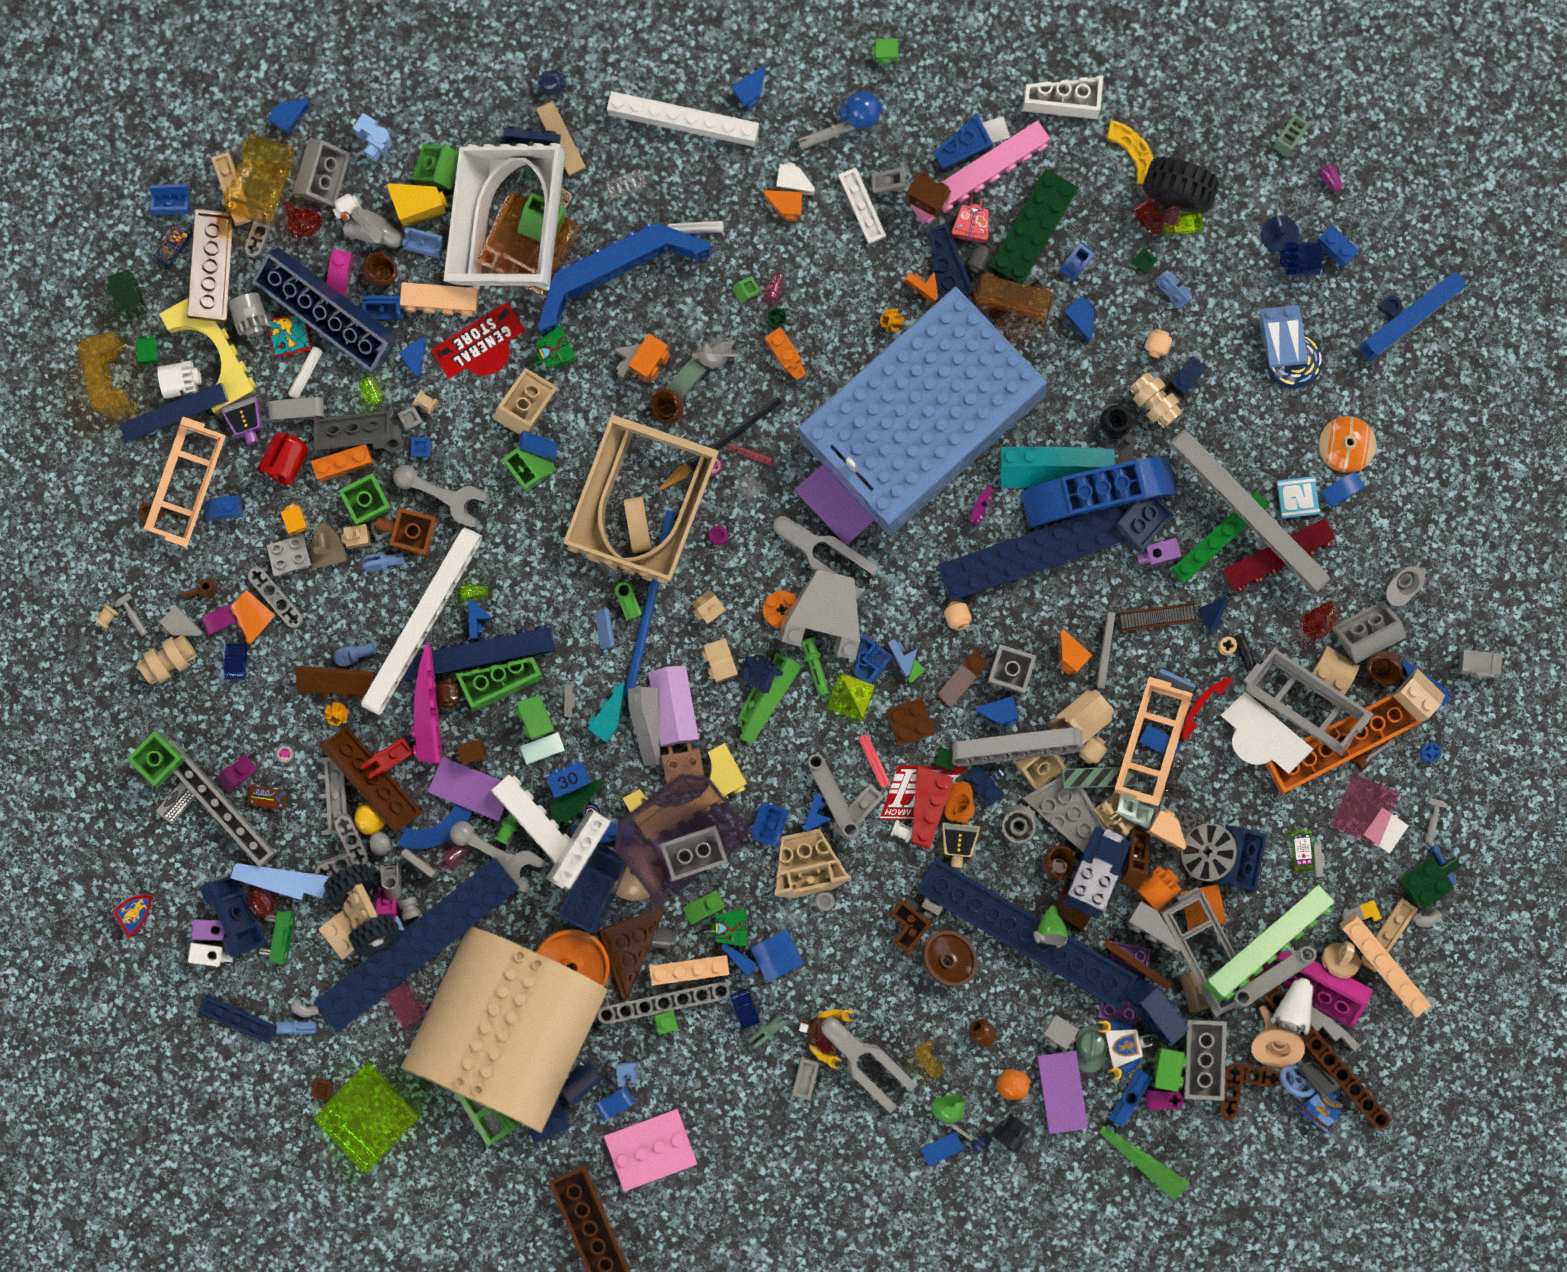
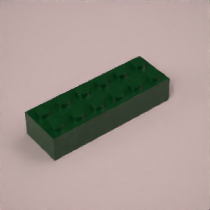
[988,169,1079,289]

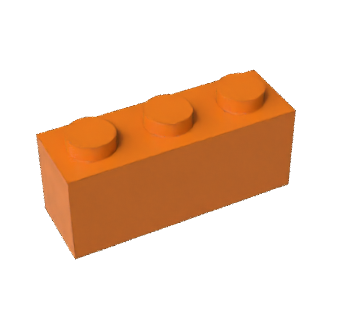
[311,444,374,483]

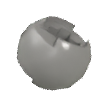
[370,831,391,856]

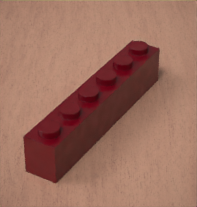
[1221,518,1336,592]

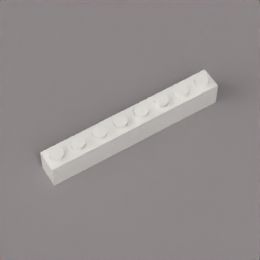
[607,91,759,147]

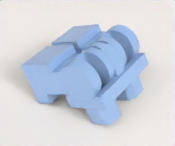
[353,113,392,163]

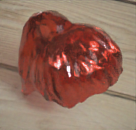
[283,201,323,238]
[1303,601,1338,639]

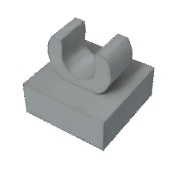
[921,898,943,920]

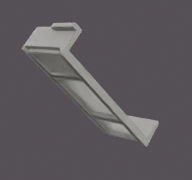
[1244,648,1374,756]
[1159,887,1250,1018]

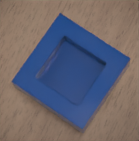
[411,437,431,458]

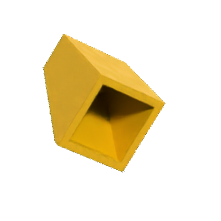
[387,184,448,229]

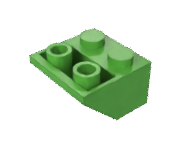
[517,192,568,242]
[502,447,557,493]
[515,695,555,741]

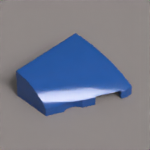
[853,634,894,685]

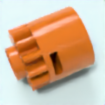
[1134,866,1181,911]

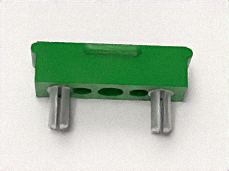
[259,911,295,965]

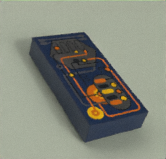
[154,225,191,267]

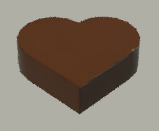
[139,503,165,523]

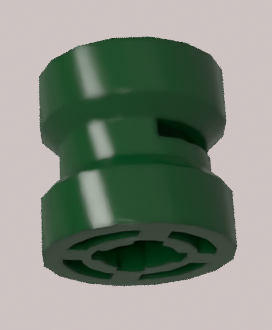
[768,308,786,330]

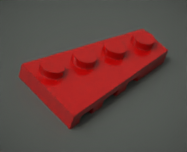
[911,765,954,849]

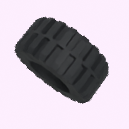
[1142,156,1219,214]

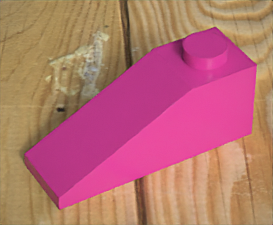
[327,249,354,297]

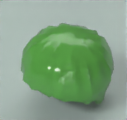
[931,1093,966,1124]

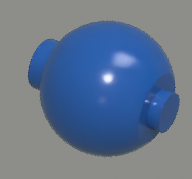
[840,91,883,129]

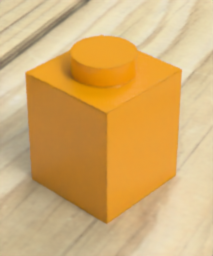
[281,504,309,536]

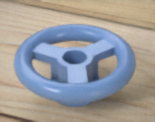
[1280,1065,1316,1097]

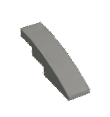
[1310,1007,1360,1051]

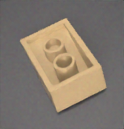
[493,368,558,435]

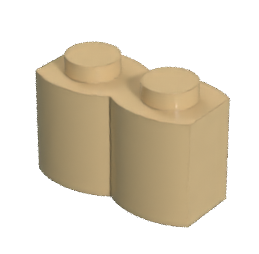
[702,638,738,683]

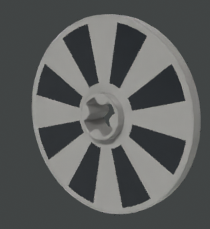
[1181,823,1237,881]

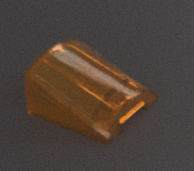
[476,193,583,296]

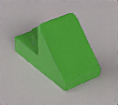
[682,890,725,925]

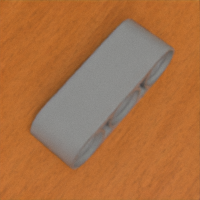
[268,397,324,422]

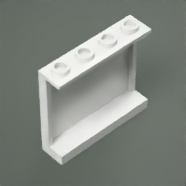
[546,811,611,889]

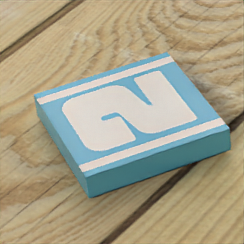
[1276,476,1320,519]

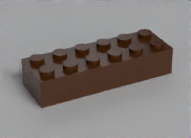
[549,1165,632,1272]

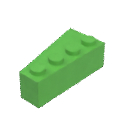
[456,657,544,712]

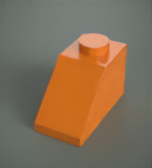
[764,190,802,221]

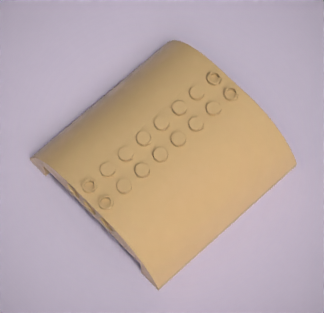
[400,927,608,1133]

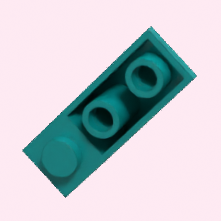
[587,682,625,743]

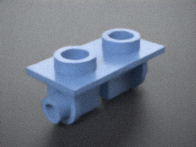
[1155,270,1193,309]

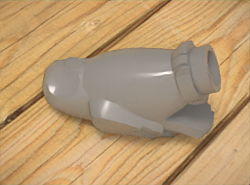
[344,207,402,248]

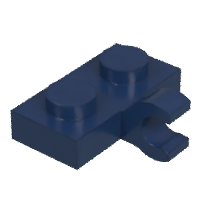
[965,765,1005,807]

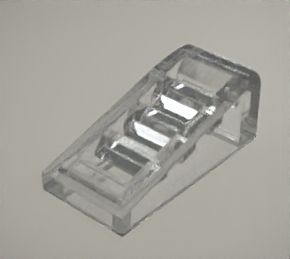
[605,169,649,200]

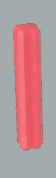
[859,734,890,788]

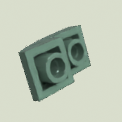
[667,358,708,399]

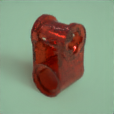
[1131,197,1165,235]

